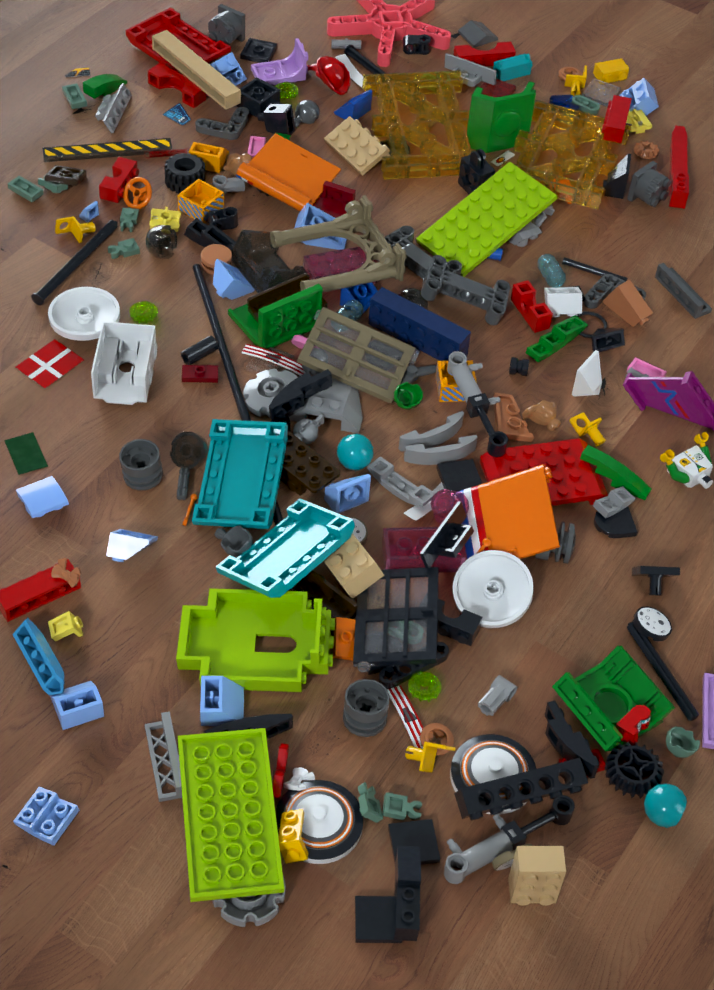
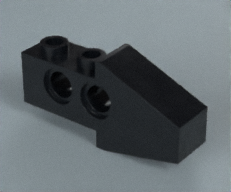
[393,845,421,941]

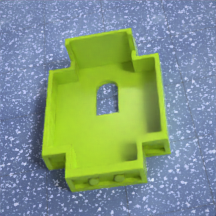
[176,588,335,692]

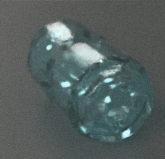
[537,254,566,287]
[330,300,364,333]

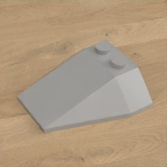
[288,378,363,434]

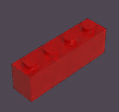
[601,95,632,143]
[0,559,81,622]

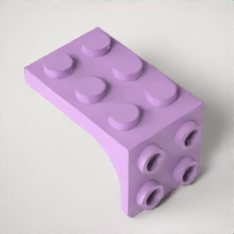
[251,38,308,85]

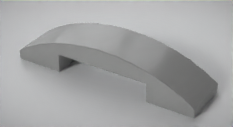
[398,411,464,451]
[404,435,478,465]
[367,457,436,507]

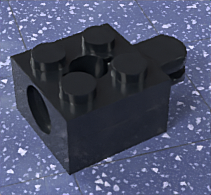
[237,77,282,118]
[458,149,495,195]

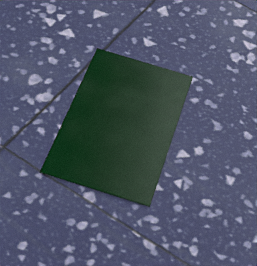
[4,432,48,475]

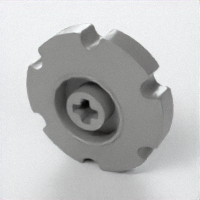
[243,369,298,418]
[212,876,286,927]

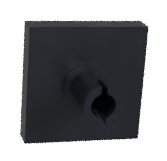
[632,566,680,596]

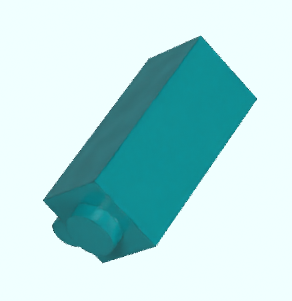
[493,53,533,82]

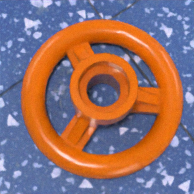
[123,177,152,209]

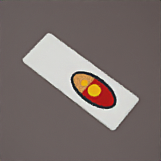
[491,150,515,166]

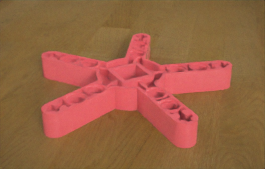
[327,0,451,67]

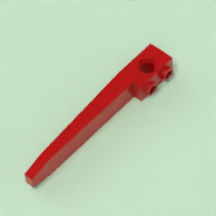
[669,125,689,209]

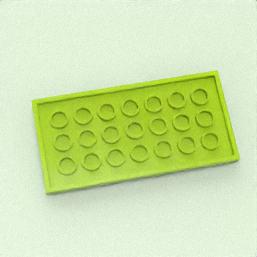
[416,162,557,277]
[178,728,284,902]

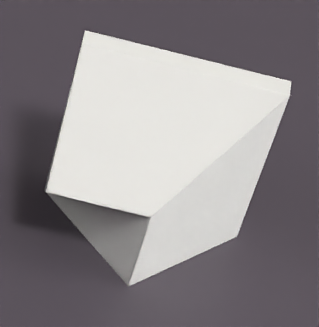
[572,350,602,397]

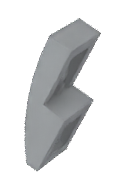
[593,486,636,518]

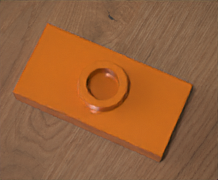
[333,617,356,661]

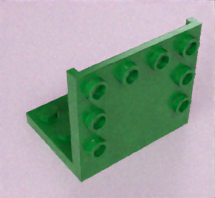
[228,284,323,350]

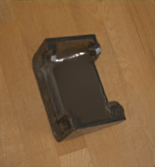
[232,230,308,293]

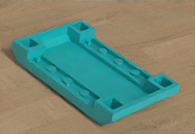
[192,419,288,529]
[216,498,355,598]

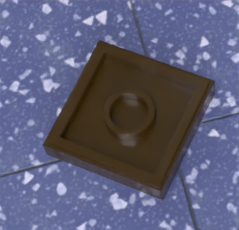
[45,165,86,186]

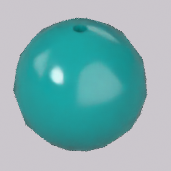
[337,434,374,471]
[644,783,687,828]

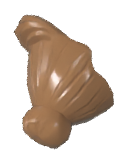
[223,153,253,176]
[522,400,561,431]

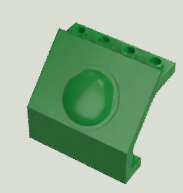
[465,81,536,153]
[552,645,675,751]

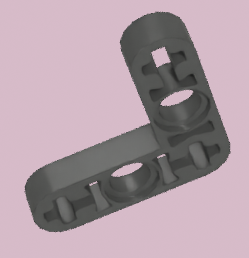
[195,107,249,140]
[584,274,646,309]

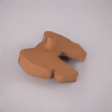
[51,558,81,588]

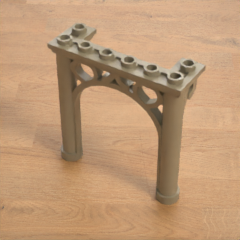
[270,195,407,293]

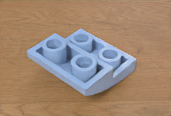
[16,476,69,518]
[13,787,80,845]

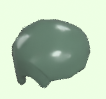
[666,726,700,758]

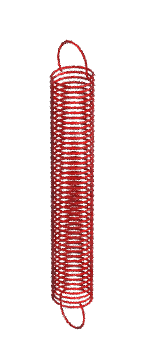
[144,148,190,158]

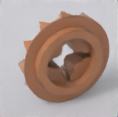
[558,67,582,81]
[634,141,659,159]
[419,723,454,756]

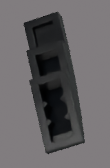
[204,714,293,739]

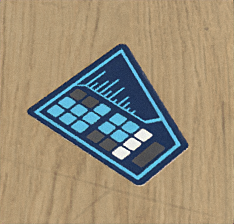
[163,103,191,125]

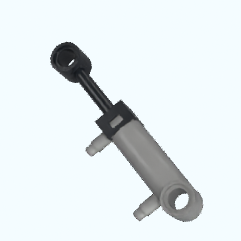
[447,351,508,457]
[444,795,575,884]

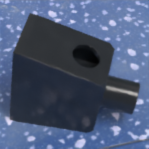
[258,104,295,135]

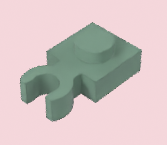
[38,176,68,193]
[120,208,139,232]
[108,238,140,259]
[358,782,383,823]
[382,792,422,820]

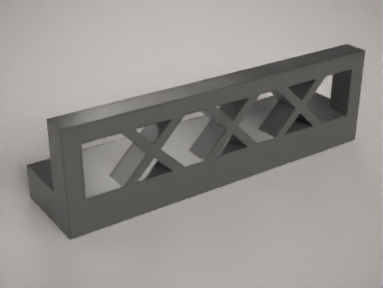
[655,263,712,319]

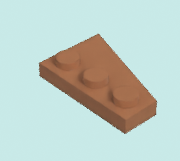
[493,393,534,442]

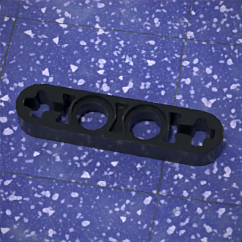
[378,642,449,689]

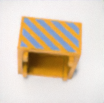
[177,179,224,223]
[435,360,477,402]

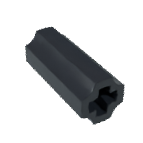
[181,335,218,365]

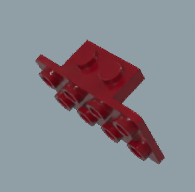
[313,181,356,218]

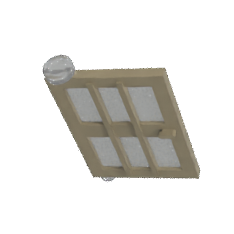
[297,307,420,404]

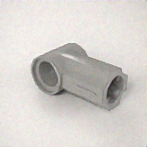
[212,175,245,196]
[478,675,517,716]

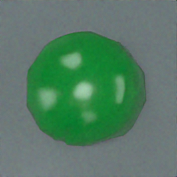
[394,382,423,410]

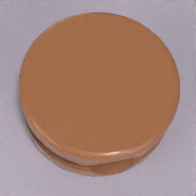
[201,244,232,275]

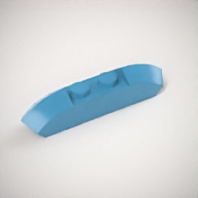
[12,618,64,695]

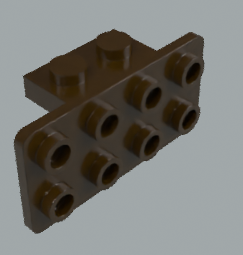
[280,431,340,496]

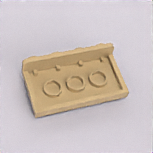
[324,116,391,176]

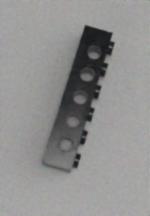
[454,758,588,821]

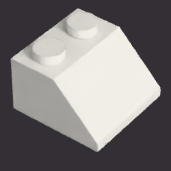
[544,287,582,317]

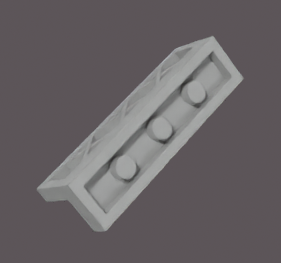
[145,711,182,802]

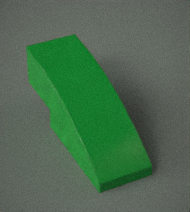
[83,74,127,99]

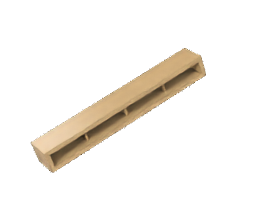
[152,30,241,110]

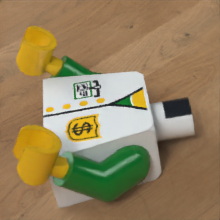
[660,432,713,489]

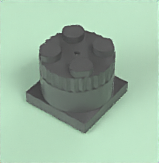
[208,4,245,45]
[628,161,672,207]

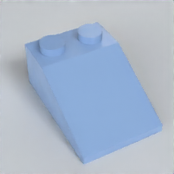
[294,203,347,251]

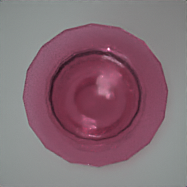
[431,489,469,524]

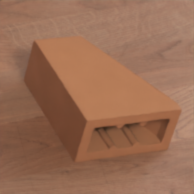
[603,280,653,327]

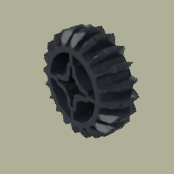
[605,742,664,799]

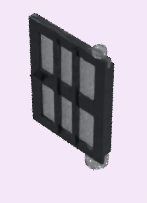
[353,566,439,672]

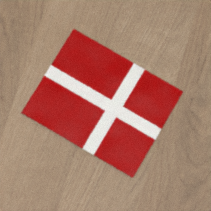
[15,339,84,388]

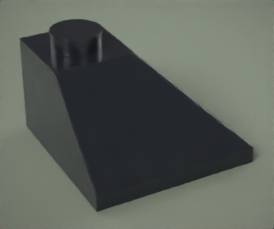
[602,154,631,199]

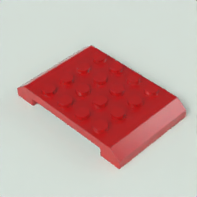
[126,7,231,75]
[480,438,608,506]

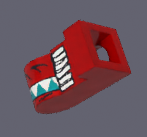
[616,705,651,746]

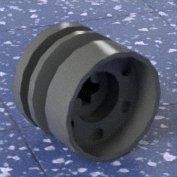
[119,439,163,491]
[535,522,576,564]
[343,679,390,737]

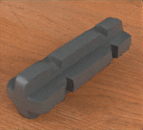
[176,467,190,500]

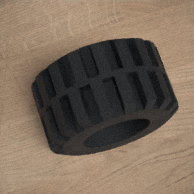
[164,153,206,194]

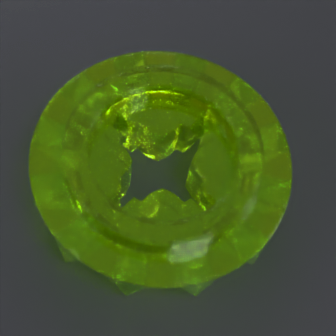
[275,82,298,100]
[130,301,158,323]
[408,672,441,702]

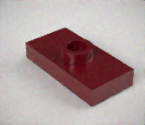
[181,365,218,383]

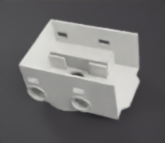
[91,321,157,405]

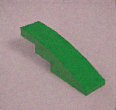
[526,315,588,362]
[580,445,652,500]

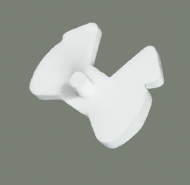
[283,767,315,791]

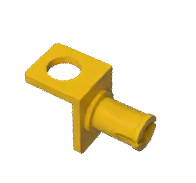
[564,65,587,96]
[55,216,95,243]
[569,413,606,447]
[405,742,456,773]

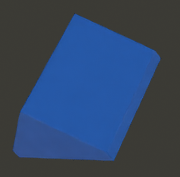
[334,89,372,120]
[340,282,378,315]

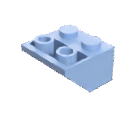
[210,52,247,86]
[619,78,659,115]
[200,676,244,726]
[50,681,104,730]

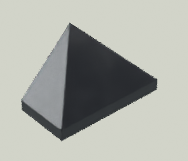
[591,328,625,352]

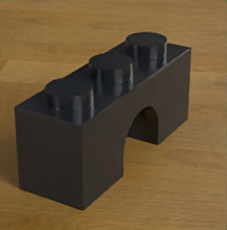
[415,594,483,646]

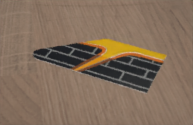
[65,68,90,77]

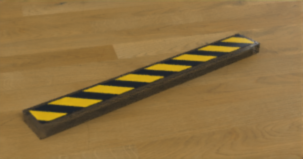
[42,138,172,162]

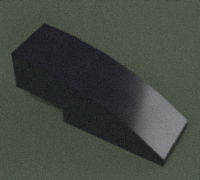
[184,218,238,251]

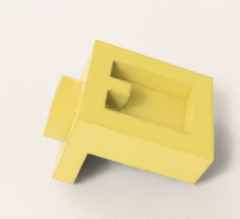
[48,611,83,641]

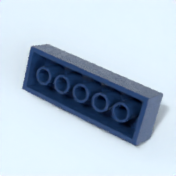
[368,287,471,361]

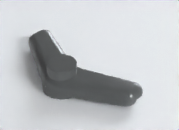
[400,365,437,384]

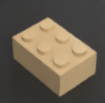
[324,533,384,598]
[508,846,566,906]

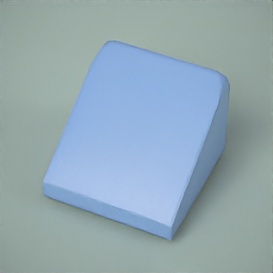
[79,201,99,222]

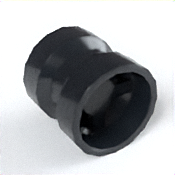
[509,357,529,376]

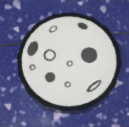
[633,606,672,641]

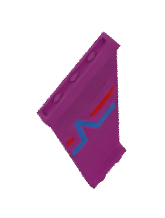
[623,371,714,431]

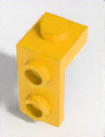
[278,809,308,864]

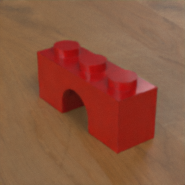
[99,157,139,203]
[511,280,553,333]

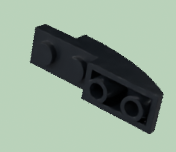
[269,369,332,421]
[545,701,599,779]

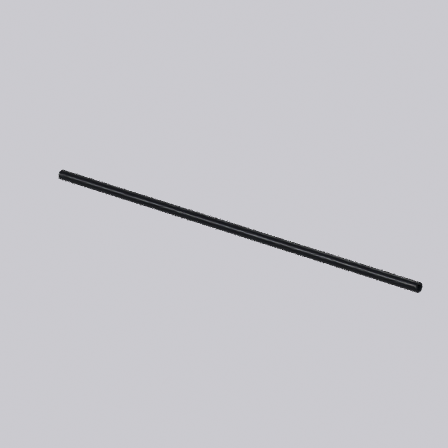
[192,264,283,526]

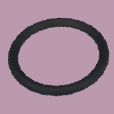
[578,311,608,338]

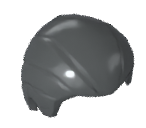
[294,100,320,128]
[214,526,253,558]

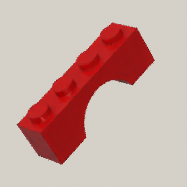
[453,42,516,67]
[148,63,206,108]

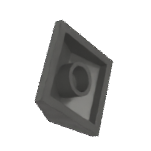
[458,20,498,48]

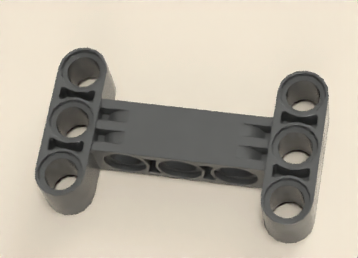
[375,226,462,295]
[421,255,510,326]

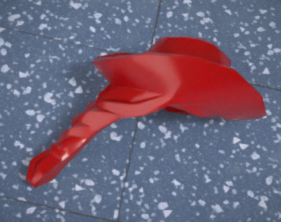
[306,56,350,95]

